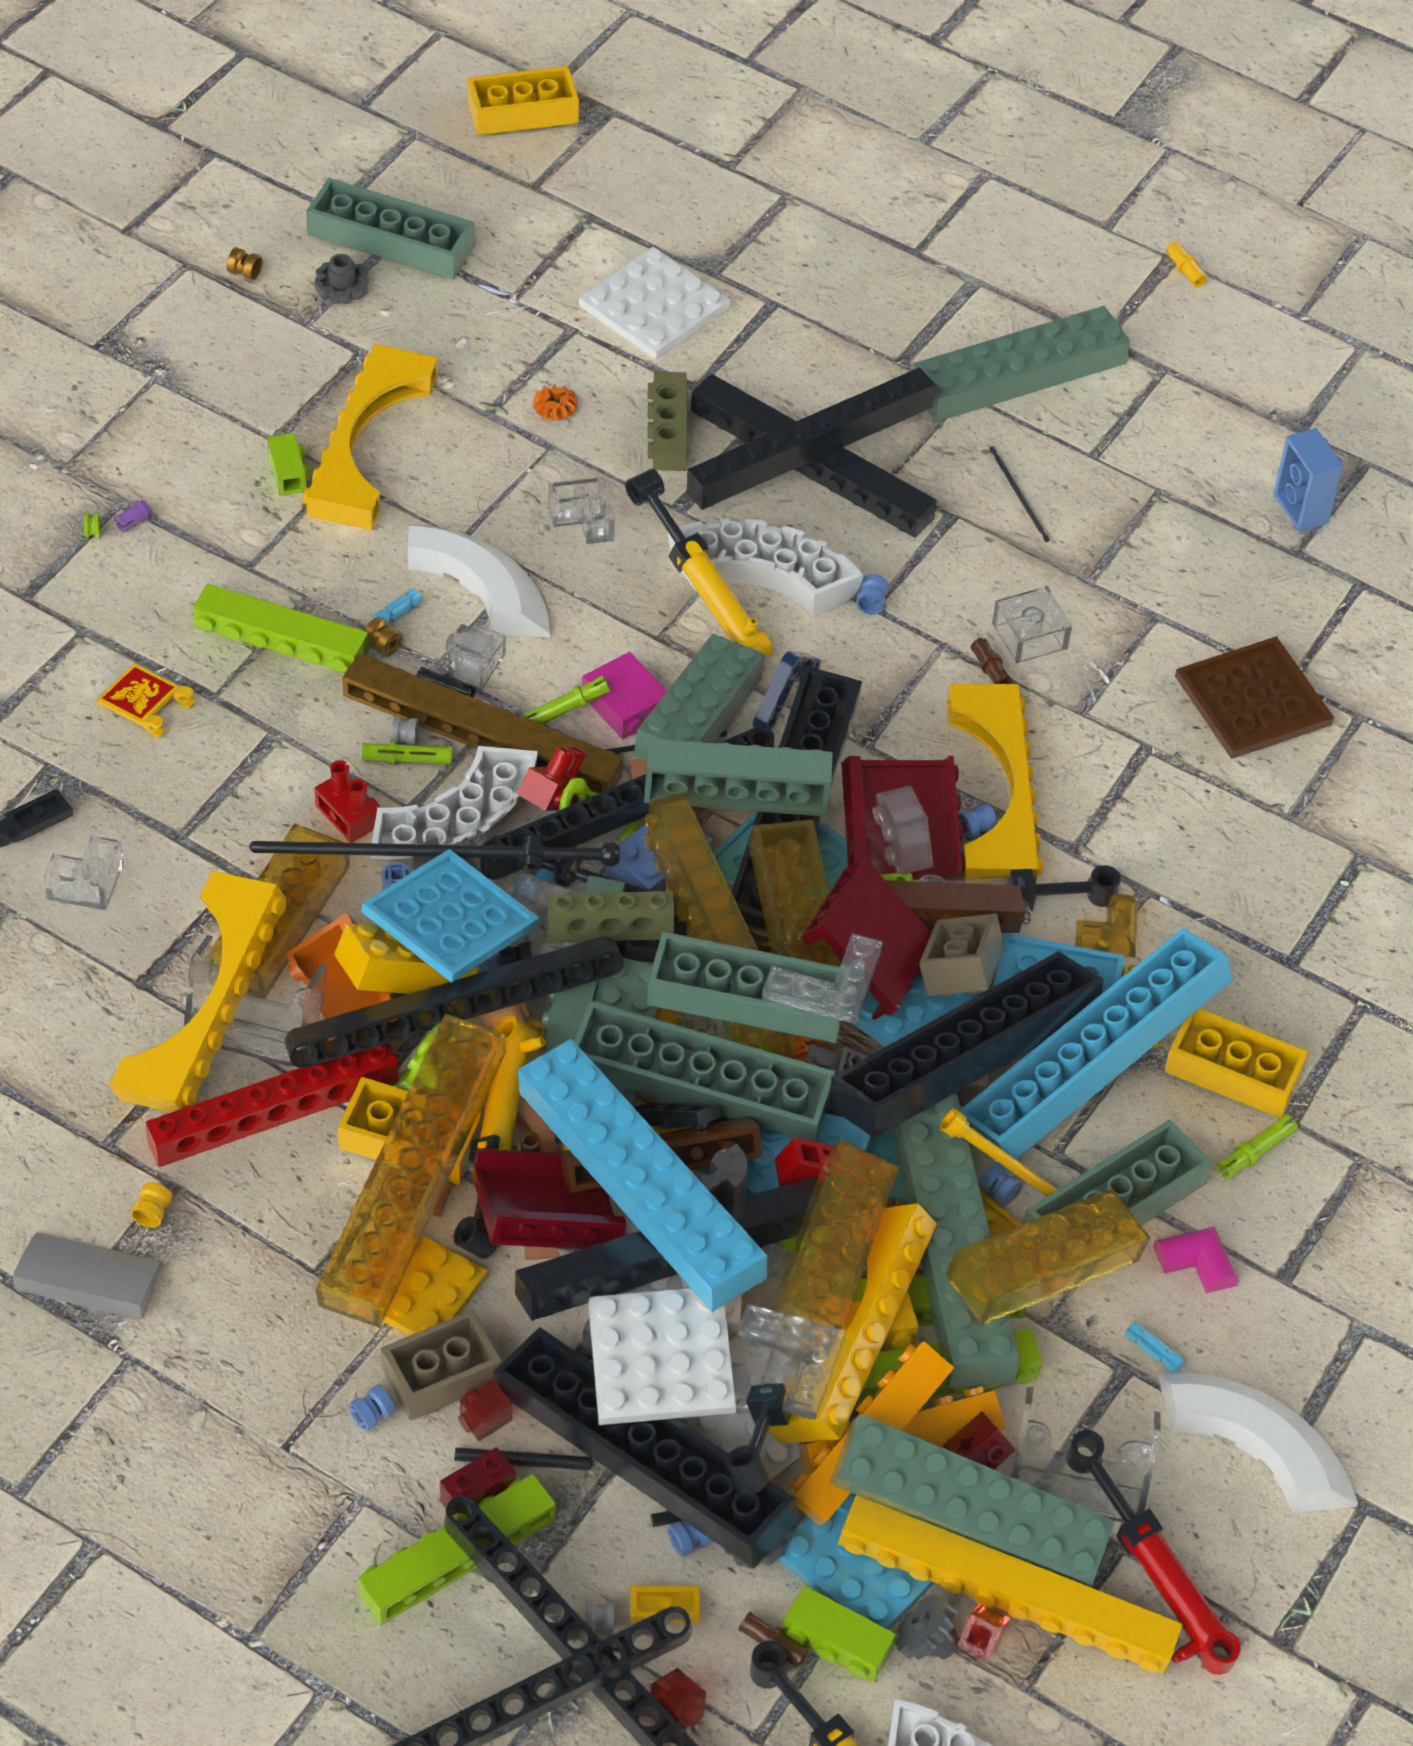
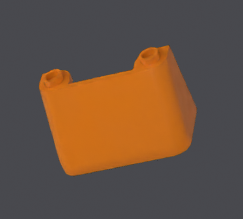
[285,912,404,1041]

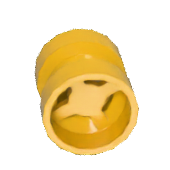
[130,1182,173,1228]

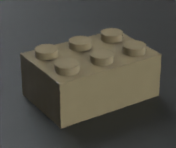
[919,913,1004,997]
[381,1309,502,1421]

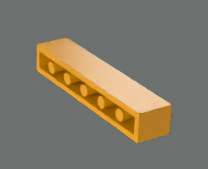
[790,1341,954,1526]
[798,1385,1006,1474]

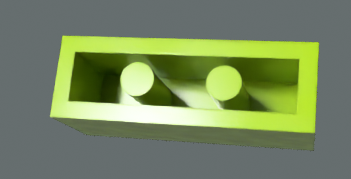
[782,1585,896,1683]

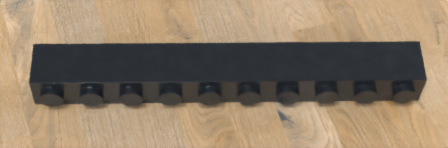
[686,367,936,510]
[691,373,937,538]
[515,1176,833,1321]

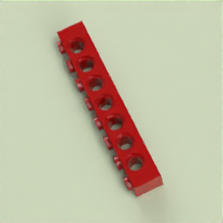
[145,1043,399,1167]

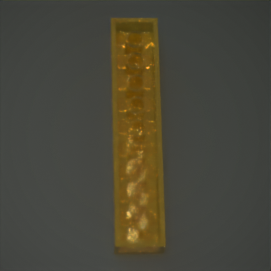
[644,792,795,1059]
[315,1014,506,1328]

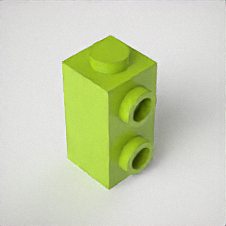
[267,433,310,496]

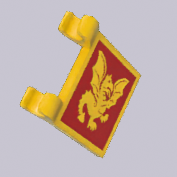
[96,663,196,738]

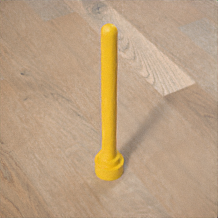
[940,1109,1058,1196]

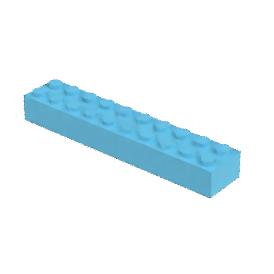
[961,927,1233,1160]
[518,1039,767,1312]

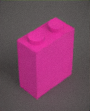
[582,651,667,740]

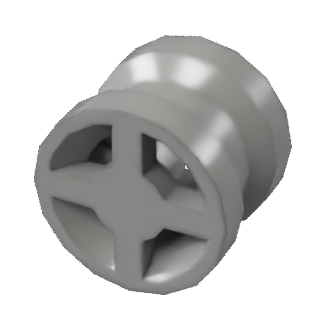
[391,716,418,745]
[585,1601,614,1637]

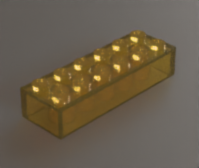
[749,820,846,968]
[207,823,350,1000]
[768,1139,899,1344]
[945,1189,1150,1325]

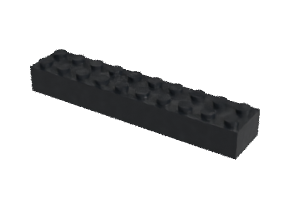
[725,665,862,935]
[830,951,1104,1139]
[494,1327,799,1569]

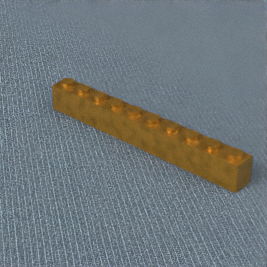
[342,653,623,793]

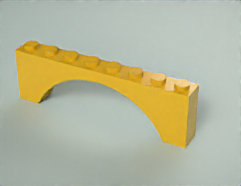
[303,344,438,531]
[946,684,1043,885]
[109,871,287,1113]
[768,1203,937,1444]

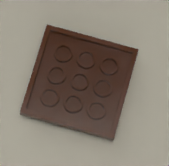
[1175,636,1334,759]

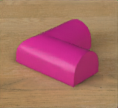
[1153,1227,1238,1293]

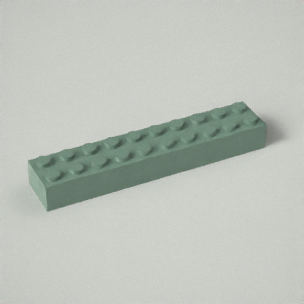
[892,1094,1020,1388]

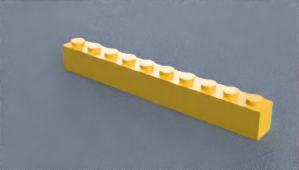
[838,1495,1182,1674]

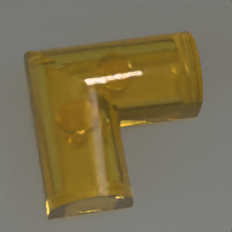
[1074,894,1138,958]

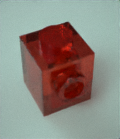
[458,1380,513,1441]
[957,1604,1011,1660]
[650,1668,706,1730]

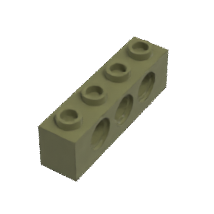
[647,371,687,471]
[547,891,674,942]

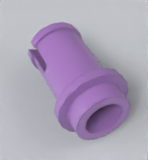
[114,500,152,532]

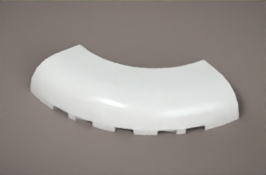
[668,519,864,618]

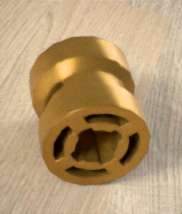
[226,247,263,281]
[364,617,403,657]

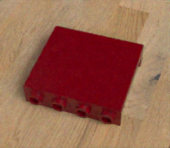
[841,756,965,880]
[800,857,932,1020]
[472,1148,627,1249]

